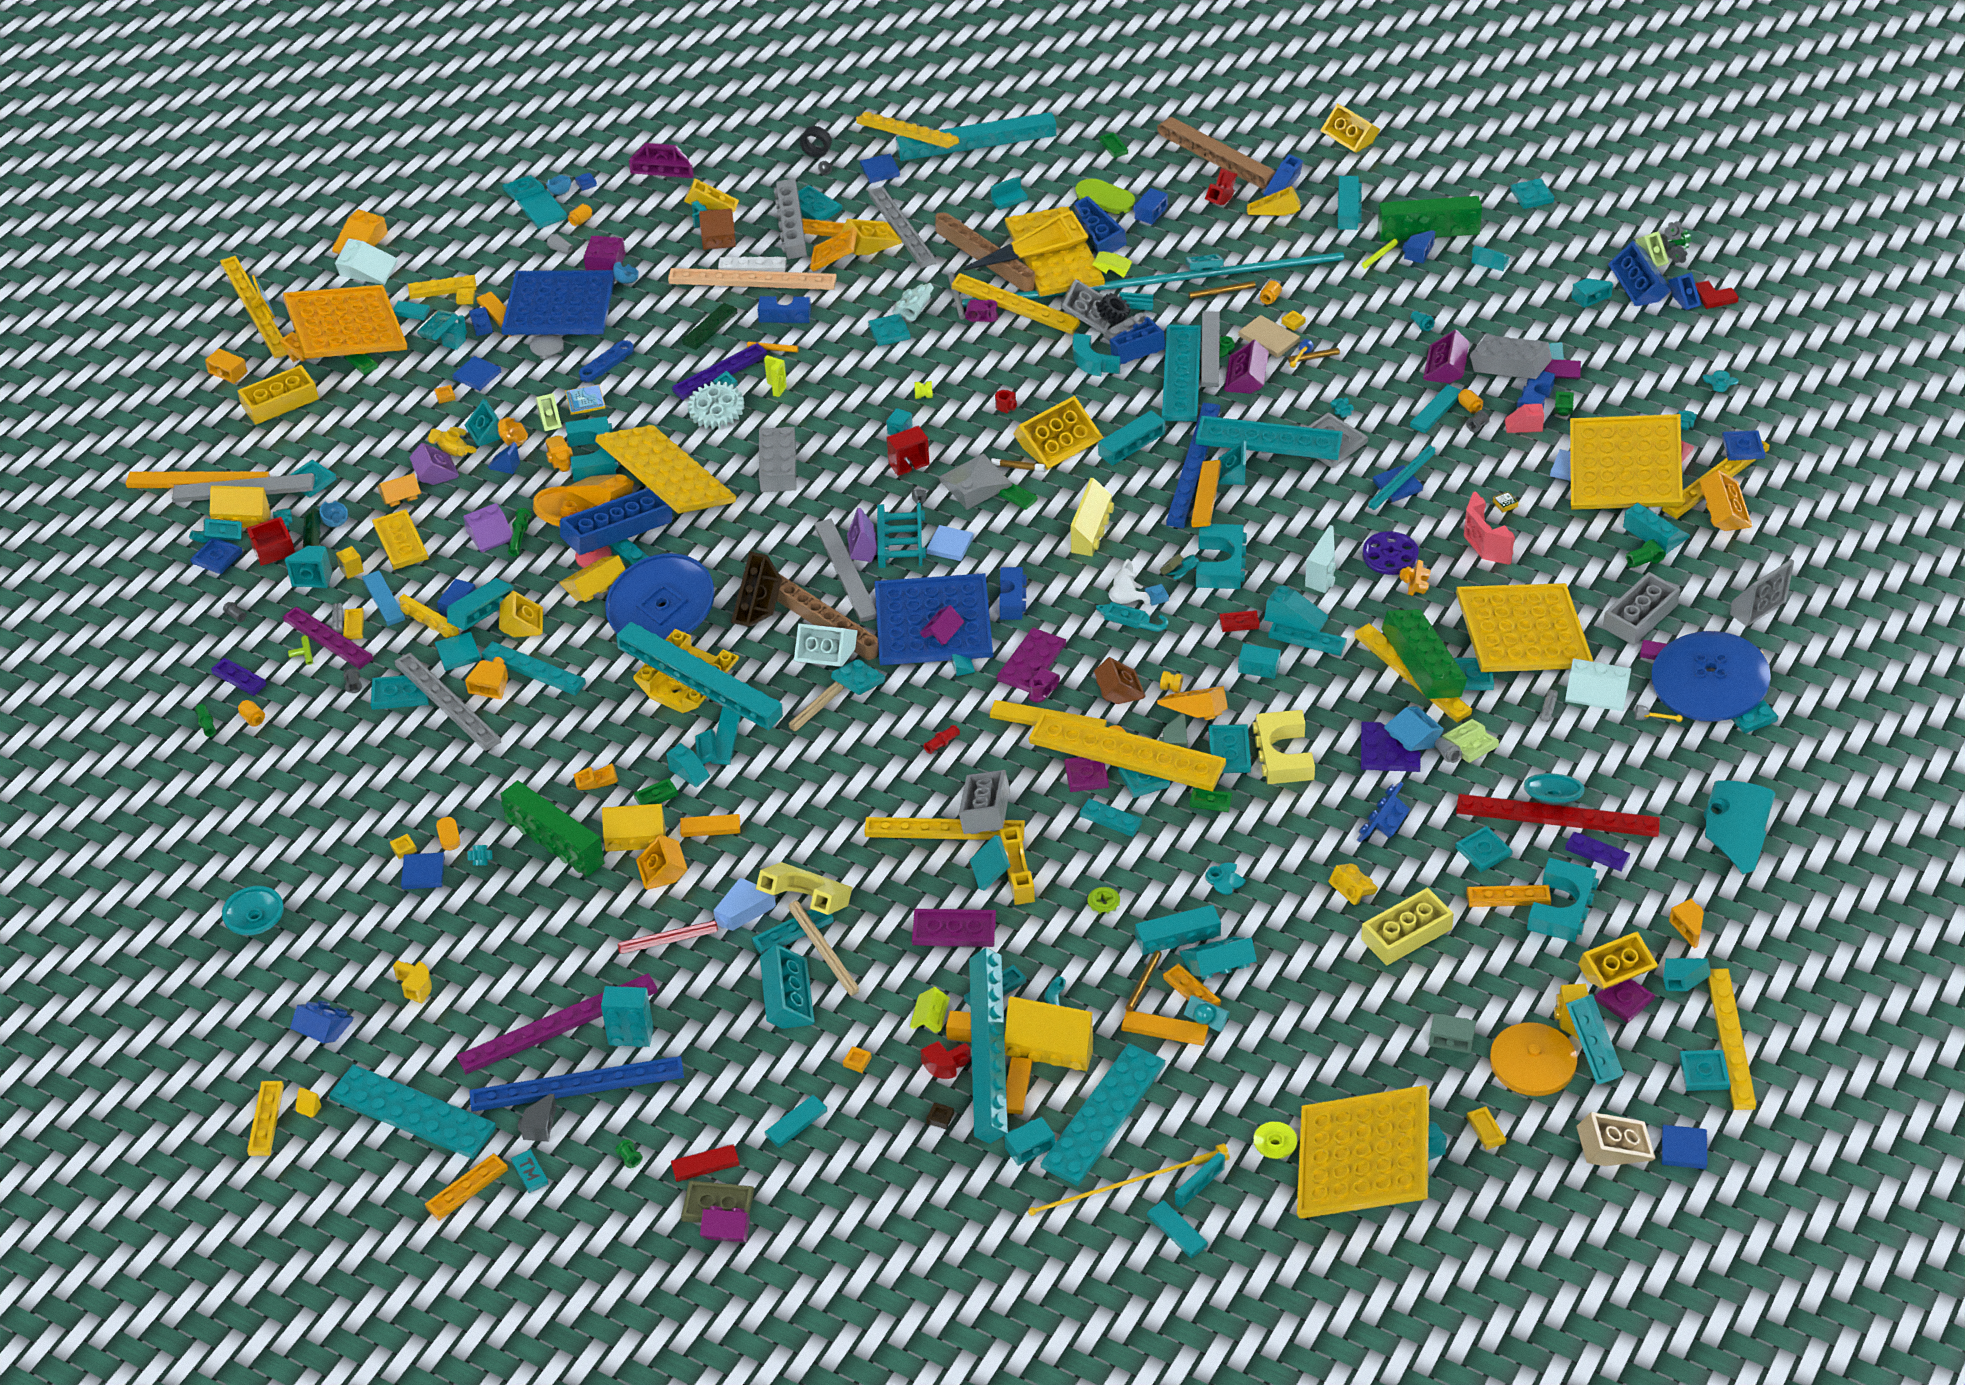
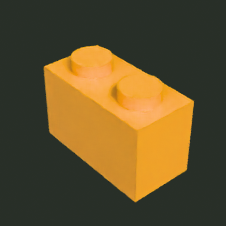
[205,348,248,384]

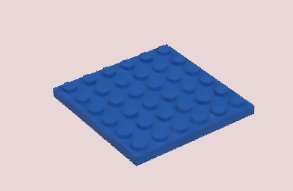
[501,270,615,336]
[875,573,993,665]

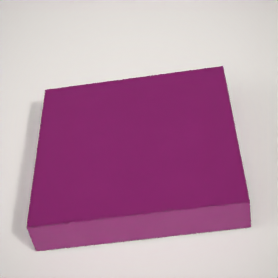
[1064,757,1109,792]
[1595,979,1655,1023]

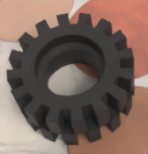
[1097,293,1131,325]

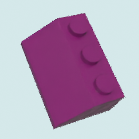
[1423,329,1469,383]
[1224,339,1269,394]

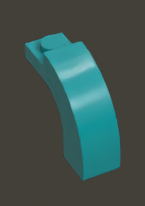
[1073,333,1121,377]

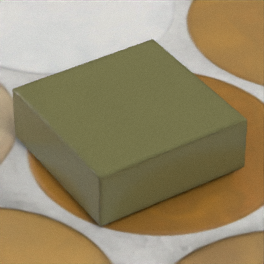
[1160,554,1184,575]

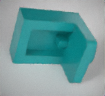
[692,201,708,229]

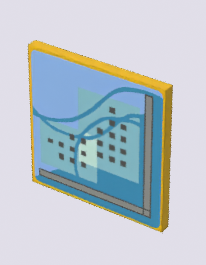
[250,275,275,319]
[565,384,606,415]

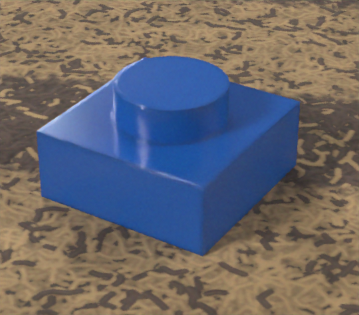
[575,172,597,191]

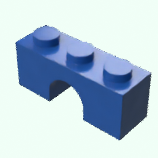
[758,296,811,323]
[1517,371,1555,410]
[999,567,1027,620]

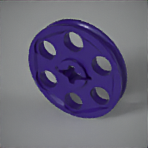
[1363,531,1419,575]

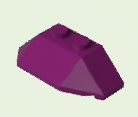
[629,143,694,178]

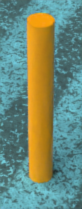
[747,342,799,353]

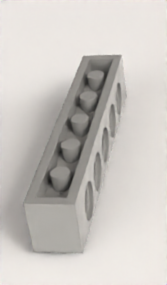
[774,178,807,259]

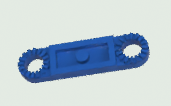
[579,340,634,383]

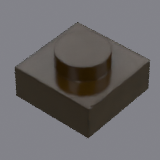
[926,1102,954,1130]

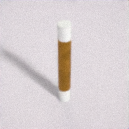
[991,458,1045,472]

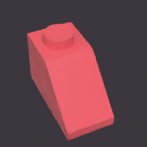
[1505,404,1544,433]

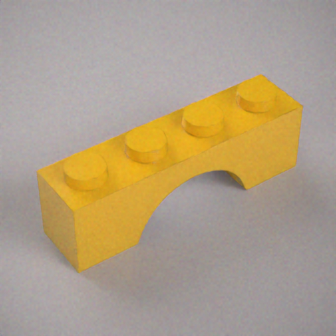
[999,826,1035,905]

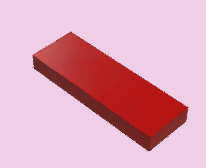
[671,1144,740,1182]

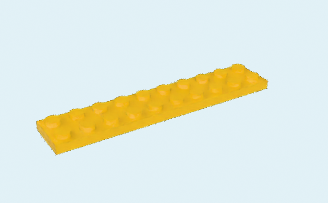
[1029,711,1226,792]

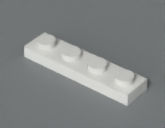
[718,257,787,272]

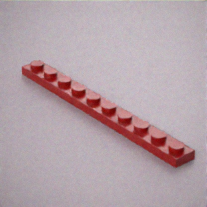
[1456,794,1660,837]

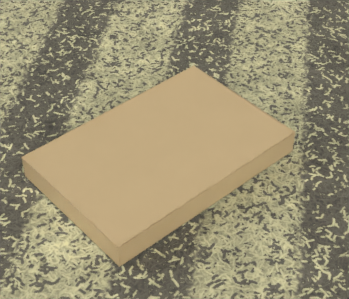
[1238,315,1300,358]

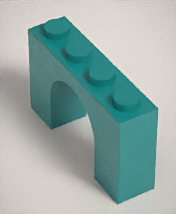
[565,416,619,482]
[1196,524,1247,589]
[1527,858,1599,942]

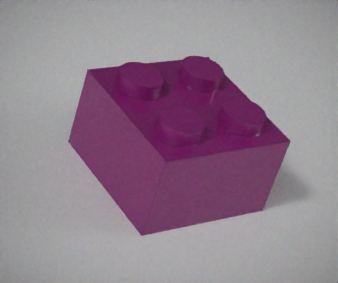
[583,236,626,270]

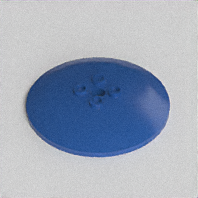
[605,553,715,640]
[1652,631,1770,722]

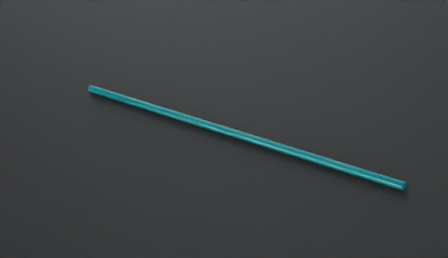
[962,252,1344,308]

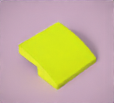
[1092,251,1133,278]

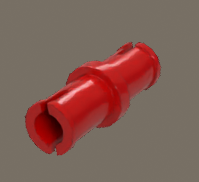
[923,725,960,754]

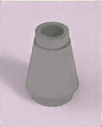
[547,234,573,254]
[1435,737,1462,763]

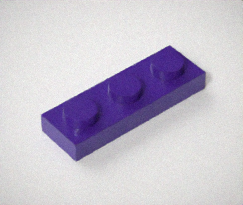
[211,658,267,696]
[1565,831,1630,872]

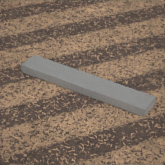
[1201,311,1220,387]

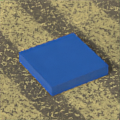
[860,154,900,183]
[452,356,502,391]
[1722,430,1765,461]
[1373,465,1423,503]
[191,539,243,575]
[401,852,445,889]
[1662,1125,1707,1169]

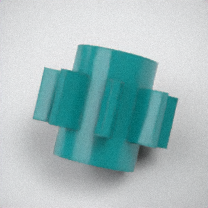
[467,845,493,866]

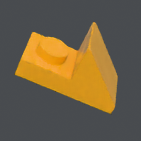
[279,331,308,362]

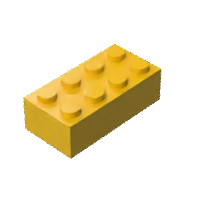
[237,365,319,425]

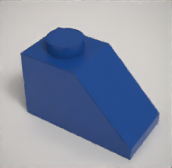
[1403,230,1435,263]
[1668,272,1701,310]

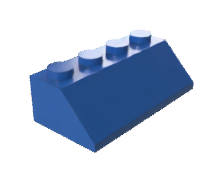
[1608,241,1671,306]

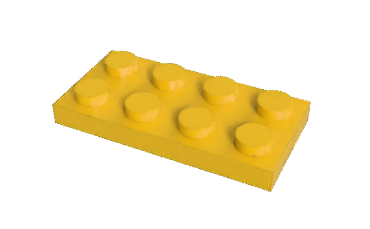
[372,509,429,570]

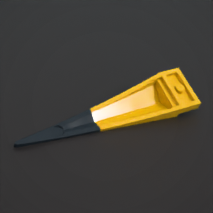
[964,211,1088,270]

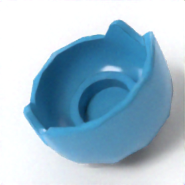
[546,175,571,196]
[613,262,639,284]
[320,500,348,527]

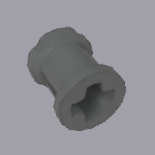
[1466,410,1490,433]
[343,668,362,693]

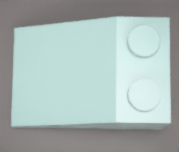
[335,239,398,285]
[1305,525,1336,593]

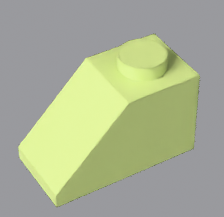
[1635,231,1669,267]
[535,393,562,431]

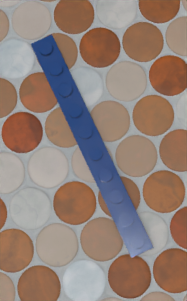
[1166,403,1221,528]
[469,1056,684,1112]

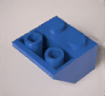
[290,1001,354,1043]

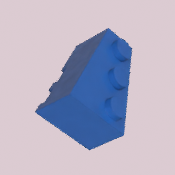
[1110,317,1165,364]

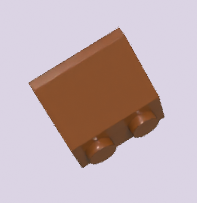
[699,208,736,250]
[1094,657,1146,704]

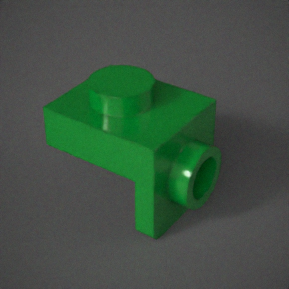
[1554,391,1574,416]

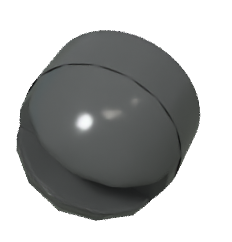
[818,161,832,175]
[912,489,926,503]

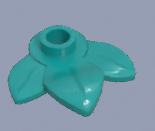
[1703,370,1738,392]
[1167,554,1199,580]
[1205,862,1246,895]

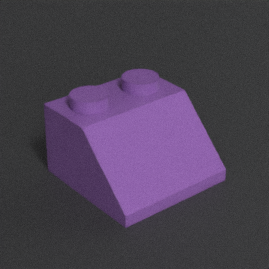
[409,442,459,485]
[463,503,512,553]
[847,508,878,562]

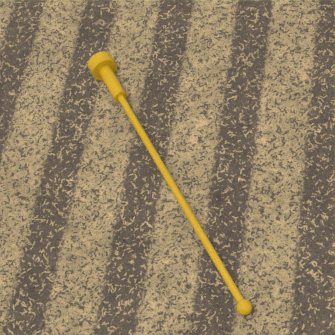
[1028,1143,1230,1216]

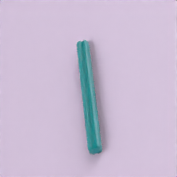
[1368,445,1436,510]

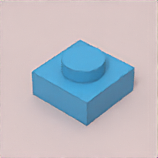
[1145,584,1169,606]

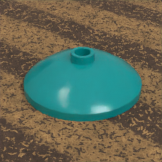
[1524,773,1585,806]
[222,886,284,935]

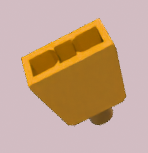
[465,657,508,700]

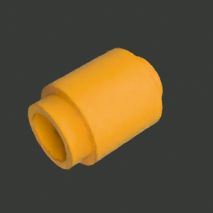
[568,204,592,227]
[1260,280,1282,305]
[1458,389,1483,414]
[238,700,265,727]

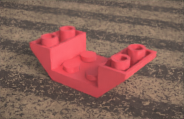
[1464,492,1515,565]

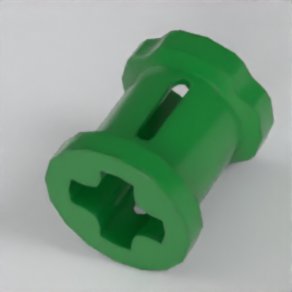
[615,1139,643,1169]

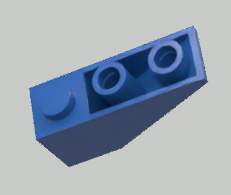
[1263,154,1303,197]

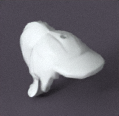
[1108,559,1150,605]

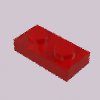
[1219,610,1260,632]

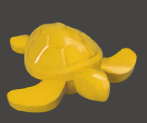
[428,427,477,456]

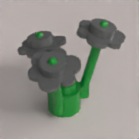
[1660,221,1691,263]

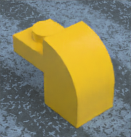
[393,960,432,1004]

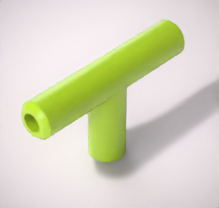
[288,635,313,665]

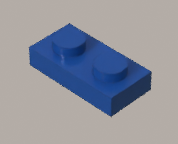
[469,307,493,336]

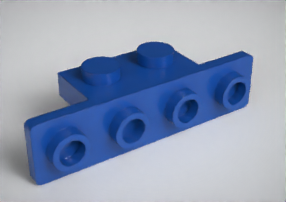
[1356,781,1410,842]

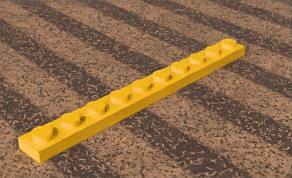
[220,255,288,359]

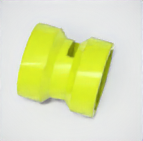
[914,381,933,399]

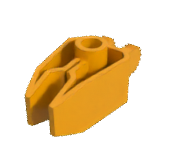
[545,435,573,472]

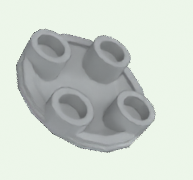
[530,334,564,360]

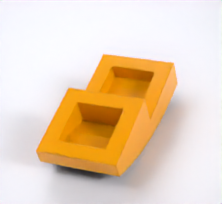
[574,763,618,790]

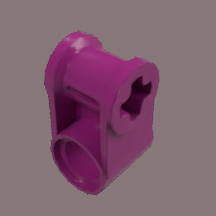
[965,299,999,322]
[1029,668,1060,702]

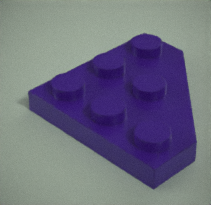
[1361,721,1421,772]

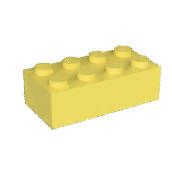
[1361,888,1454,966]

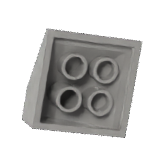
[1061,279,1110,334]
[938,453,1012,510]
[1730,559,1794,627]

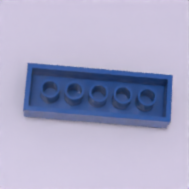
[560,488,672,555]

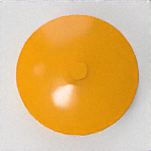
[533,486,598,527]
[1490,1022,1577,1096]

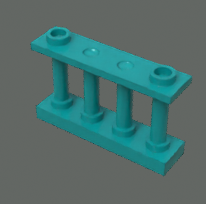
[877,503,926,568]

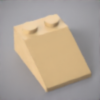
[1577,1112,1656,1166]

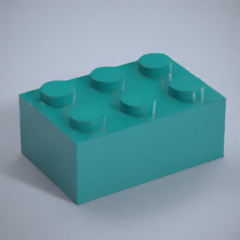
[601,986,654,1047]

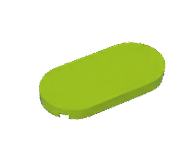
[1075,179,1135,214]

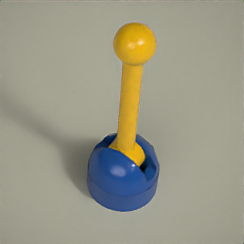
[1290,339,1314,368]

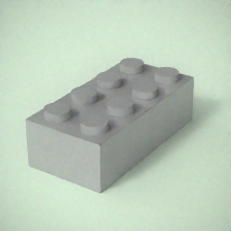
[1470,335,1552,379]
[759,427,797,492]
[1603,572,1680,645]
[959,770,1010,834]

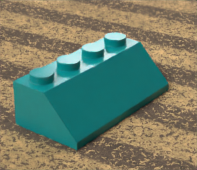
[760,944,815,1029]

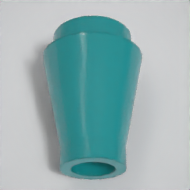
[1411,311,1435,331]

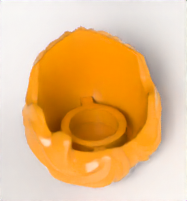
[498,417,528,447]

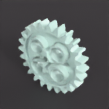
[687,381,744,430]

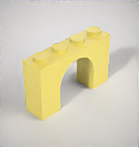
[1252,710,1315,784]
[756,862,852,915]

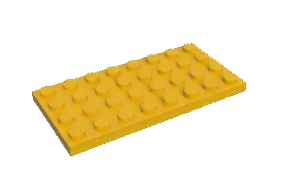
[1005,206,1105,297]
[595,425,737,514]

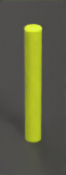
[1362,239,1398,269]

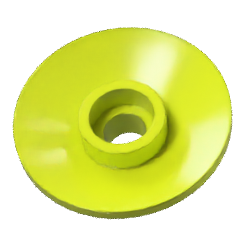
[1253,1122,1297,1159]

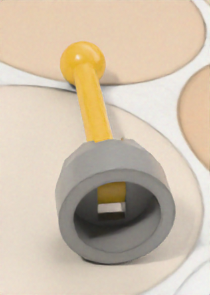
[1635,705,1683,722]

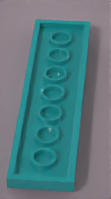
[1162,325,1201,422]
[1196,416,1343,460]
[1041,1043,1165,1186]
[329,1064,496,1159]

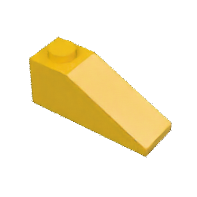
[684,179,739,212]
[1247,186,1300,216]

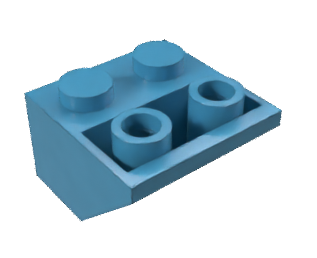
[1384,706,1444,751]

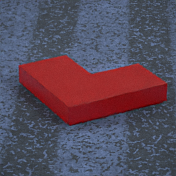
[1695,280,1739,309]

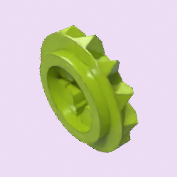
[1088,887,1120,914]

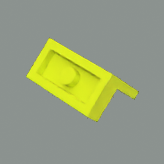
[764,356,787,397]
[910,987,950,1033]

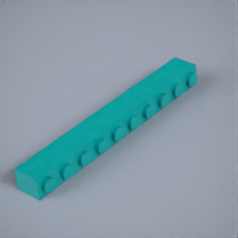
[896,112,1057,161]
[616,622,783,731]
[969,948,1008,1144]

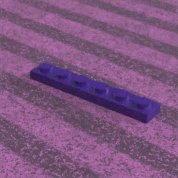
[672,343,767,400]

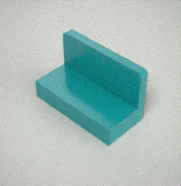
[991,176,1028,210]
[1472,245,1510,272]

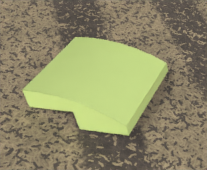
[1442,719,1499,763]

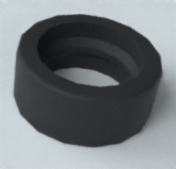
[800,126,832,158]

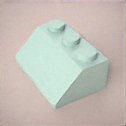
[794,623,857,667]
[1565,658,1631,712]

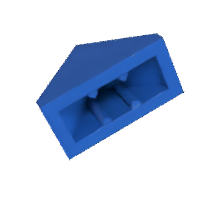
[488,442,520,474]

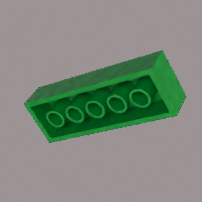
[1377,196,1482,242]
[1381,609,1467,699]
[500,780,605,877]

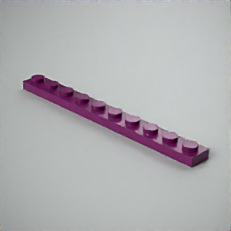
[456,973,658,1075]

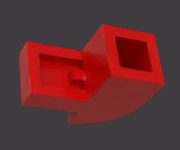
[1205,168,1238,205]
[921,1041,971,1079]

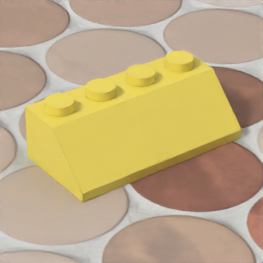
[1071,478,1114,556]

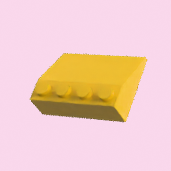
[1013,395,1104,470]
[1004,996,1093,1071]

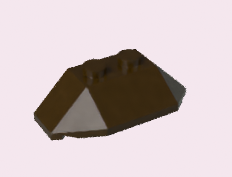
[731,551,782,627]

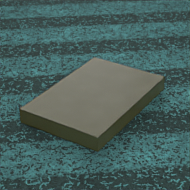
[681,1181,754,1223]

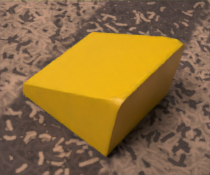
[296,1087,322,1118]

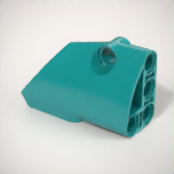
[1703,780,1776,875]

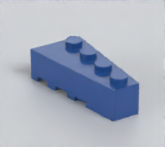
[1074,196,1127,254]

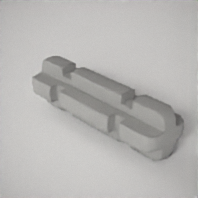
[332,603,343,633]
[1540,689,1558,722]

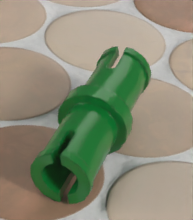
[195,704,216,737]

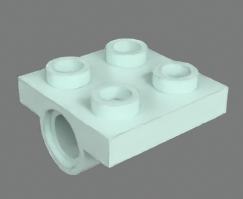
[892,283,934,321]

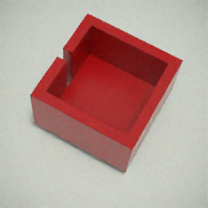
[887,426,930,476]
[246,517,295,566]

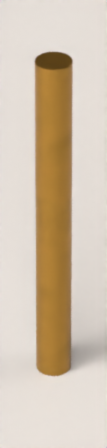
[1189,281,1256,299]
[1125,950,1162,1012]

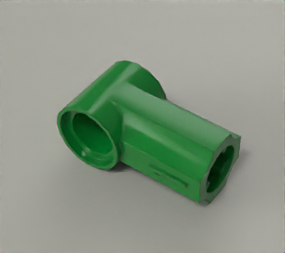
[1625,539,1666,568]

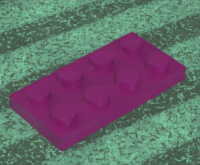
[997,627,1066,692]
[912,909,996,947]

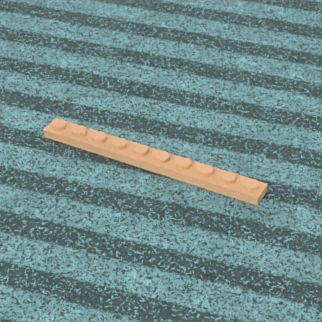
[668,268,837,290]

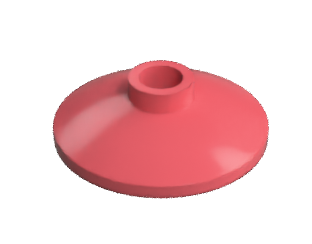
[575,546,612,568]

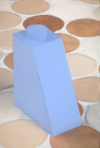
[714,878,776,931]

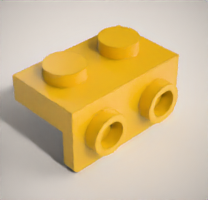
[1328,863,1378,905]

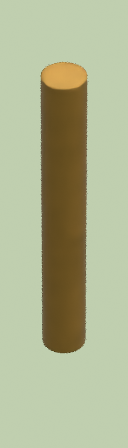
[1288,348,1340,363]

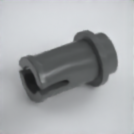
[223,602,246,623]

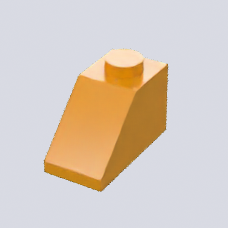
[1669,899,1704,949]

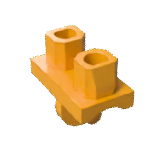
[1399,559,1431,596]

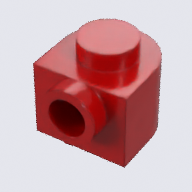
[995,390,1017,414]

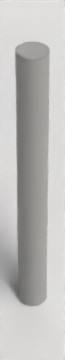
[948,272,965,319]

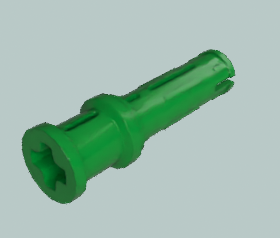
[508,508,531,557]

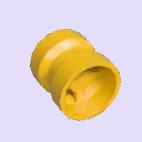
[1160,671,1183,693]

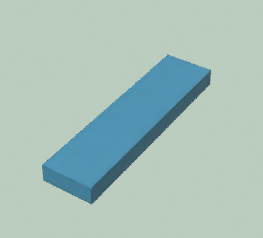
[362,570,405,626]

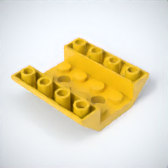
[633,629,739,713]

